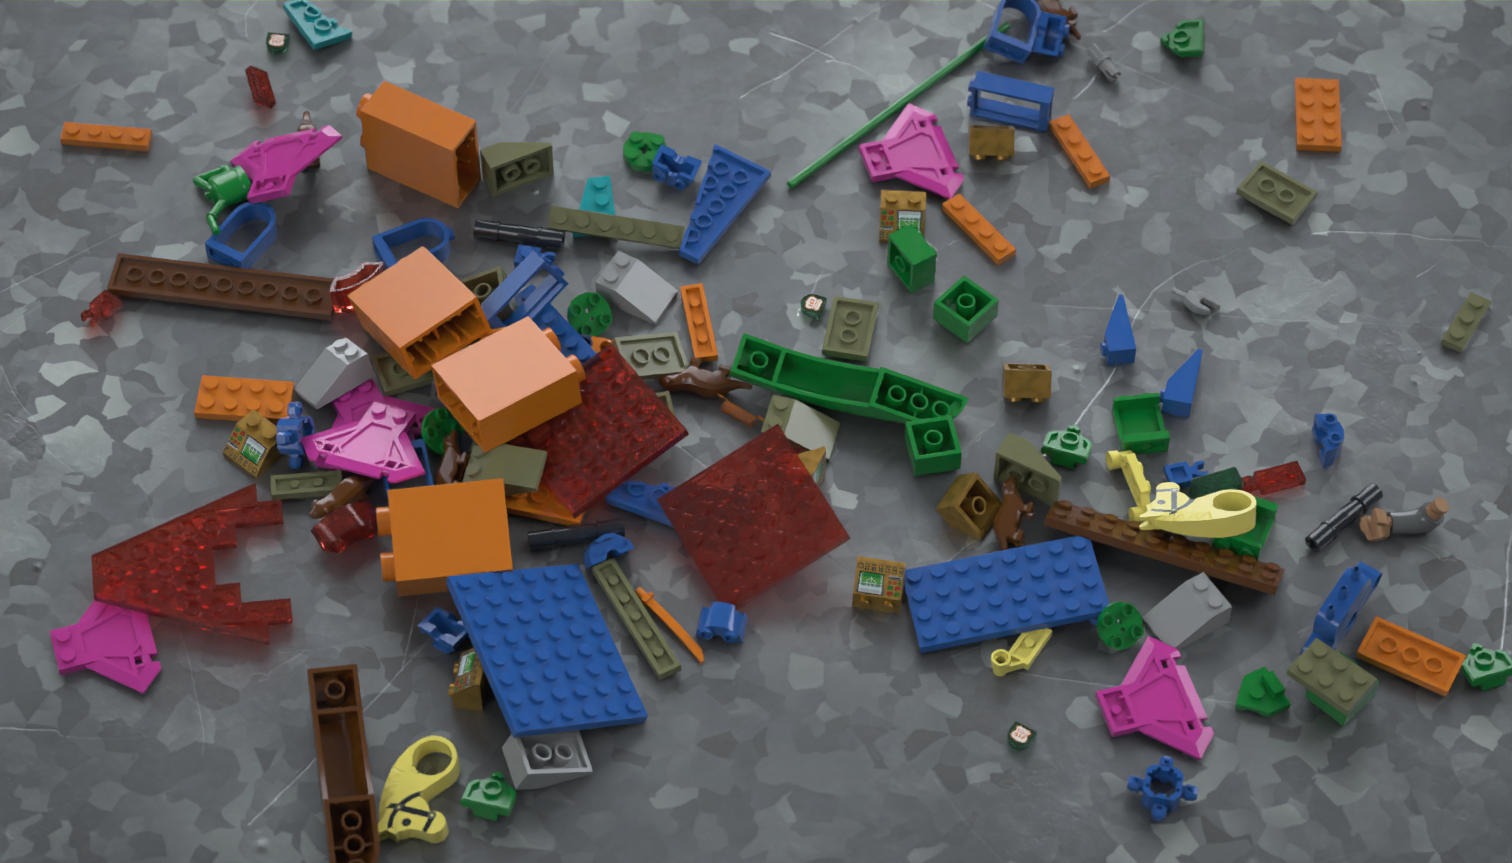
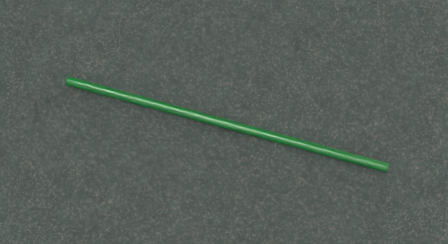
[787,22,1010,189]

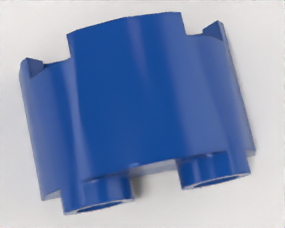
[1032,12,1070,58]
[652,144,702,190]
[1312,413,1344,468]
[583,533,635,570]
[695,602,748,643]
[418,607,469,654]

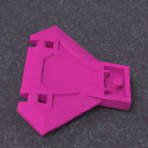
[859,103,964,199]
[230,125,343,204]
[315,378,435,473]
[301,401,425,484]
[50,576,161,694]
[1095,636,1214,760]

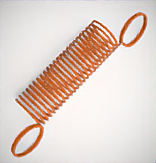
[717,393,765,427]

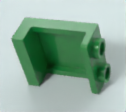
[1112,393,1170,455]
[1212,489,1279,561]

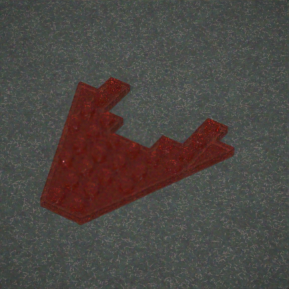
[91,484,293,645]

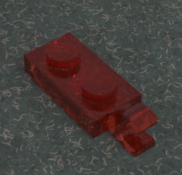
[1240,461,1306,495]

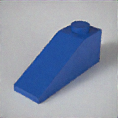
[1100,294,1136,365]
[1159,349,1203,418]

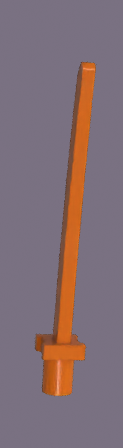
[635,587,704,664]

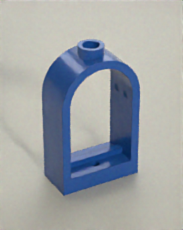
[984,0,1041,64]
[205,202,277,269]
[372,218,455,271]

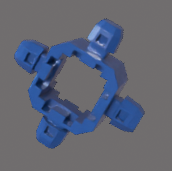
[276,402,315,469]
[1127,756,1198,822]

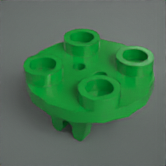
[567,292,612,337]
[421,407,465,455]
[1097,601,1144,650]

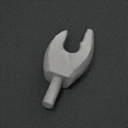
[1171,288,1221,315]

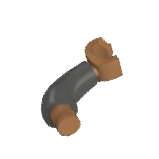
[1359,497,1449,541]

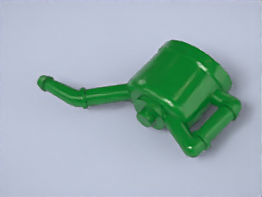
[193,165,252,236]

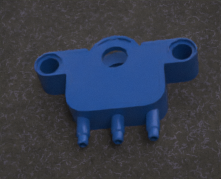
[1300,562,1382,655]

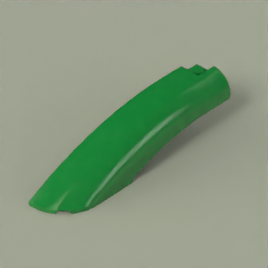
[729,333,969,423]

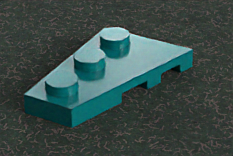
[283,0,352,50]
[572,176,615,237]

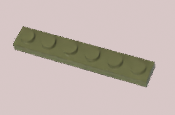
[547,205,685,249]
[592,558,681,680]

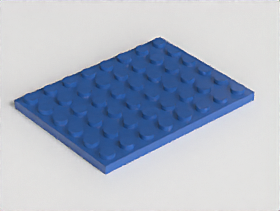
[446,564,648,738]

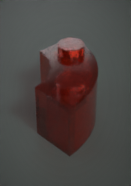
[329,262,386,313]
[311,502,378,553]

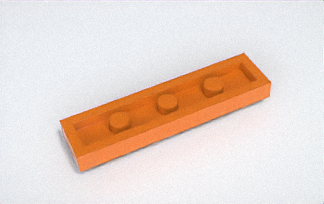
[1049,114,1110,188]
[60,122,153,151]
[942,193,1016,265]
[680,283,718,363]

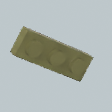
[1441,292,1491,353]
[271,470,343,500]

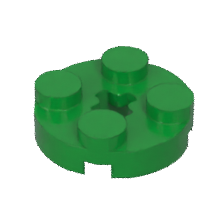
[623,131,667,172]

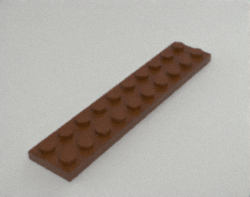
[107,253,341,320]
[1044,500,1285,595]

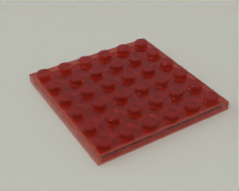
[509,344,689,519]
[657,424,851,610]

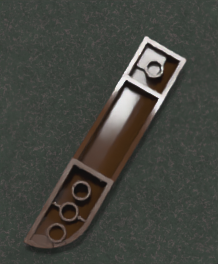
[307,664,380,863]

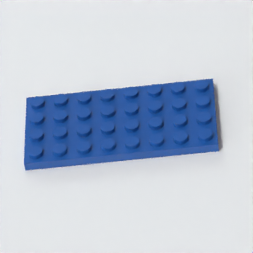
[904,536,1109,653]

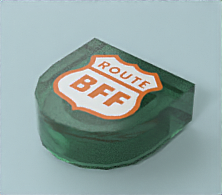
[266,32,290,54]
[801,294,827,320]
[1007,721,1037,750]

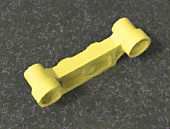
[1106,450,1151,524]
[991,628,1052,676]

